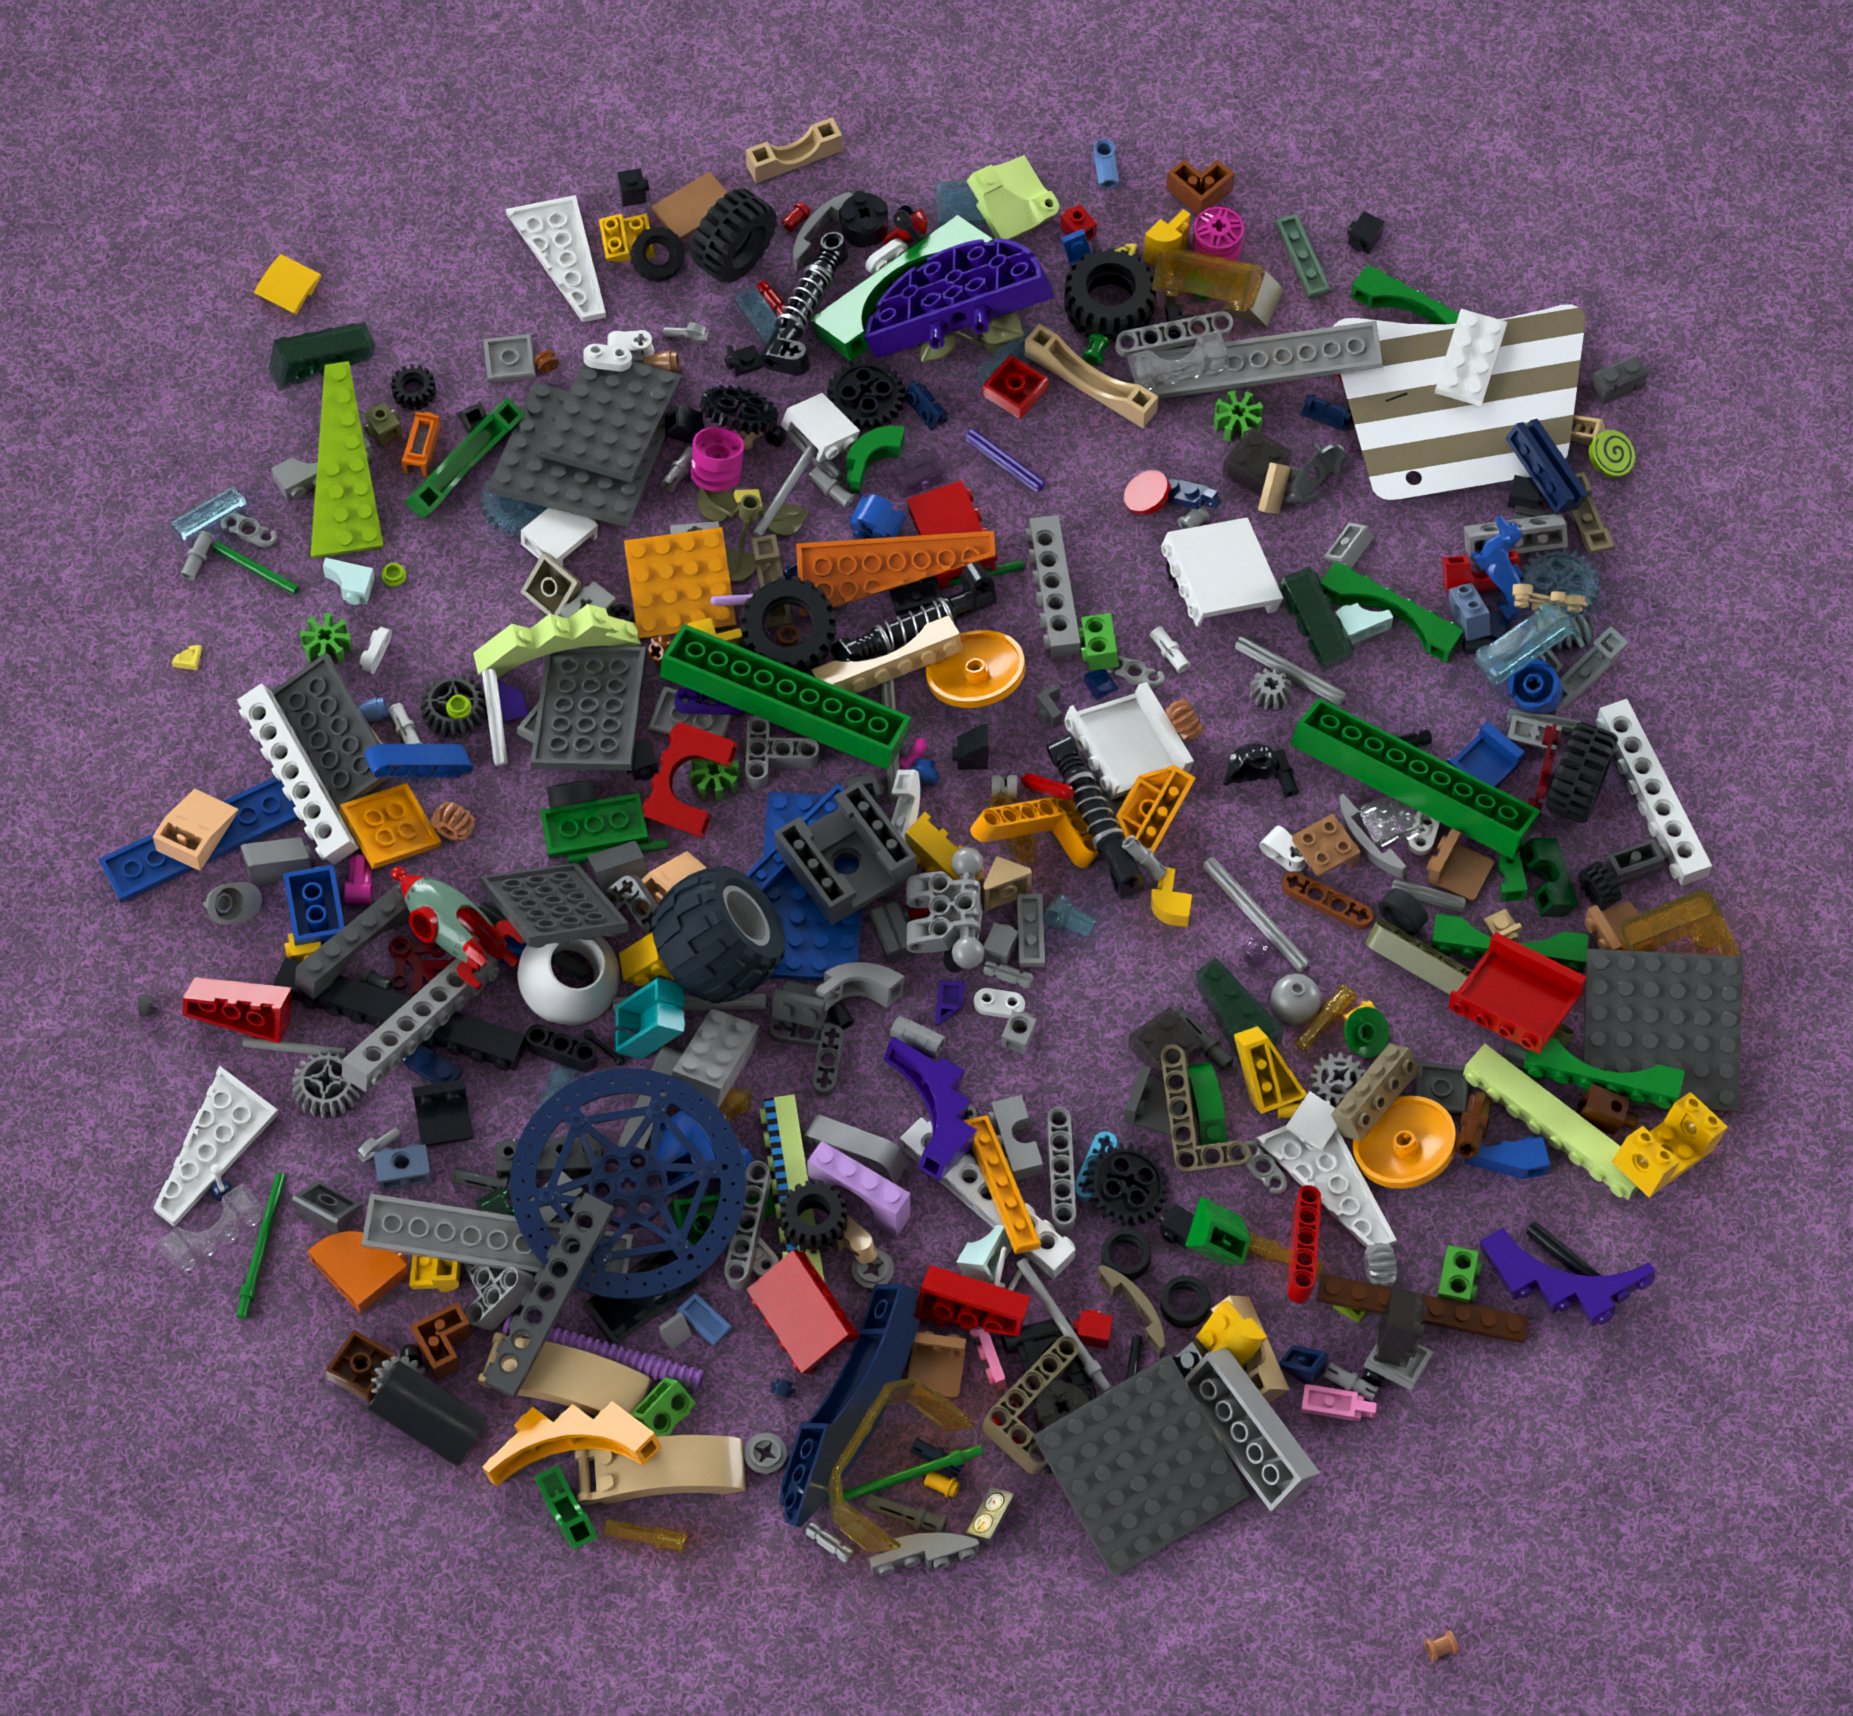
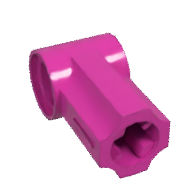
[344,854,373,905]

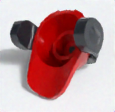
[883,205,928,245]

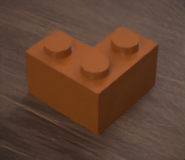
[1166,159,1235,215]
[410,1302,472,1380]

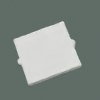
[1285,1091,1337,1151]

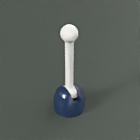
[210,1164,233,1201]

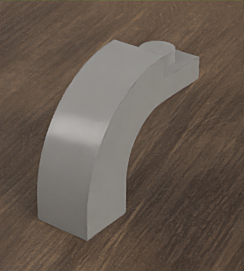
[815,962,905,1011]

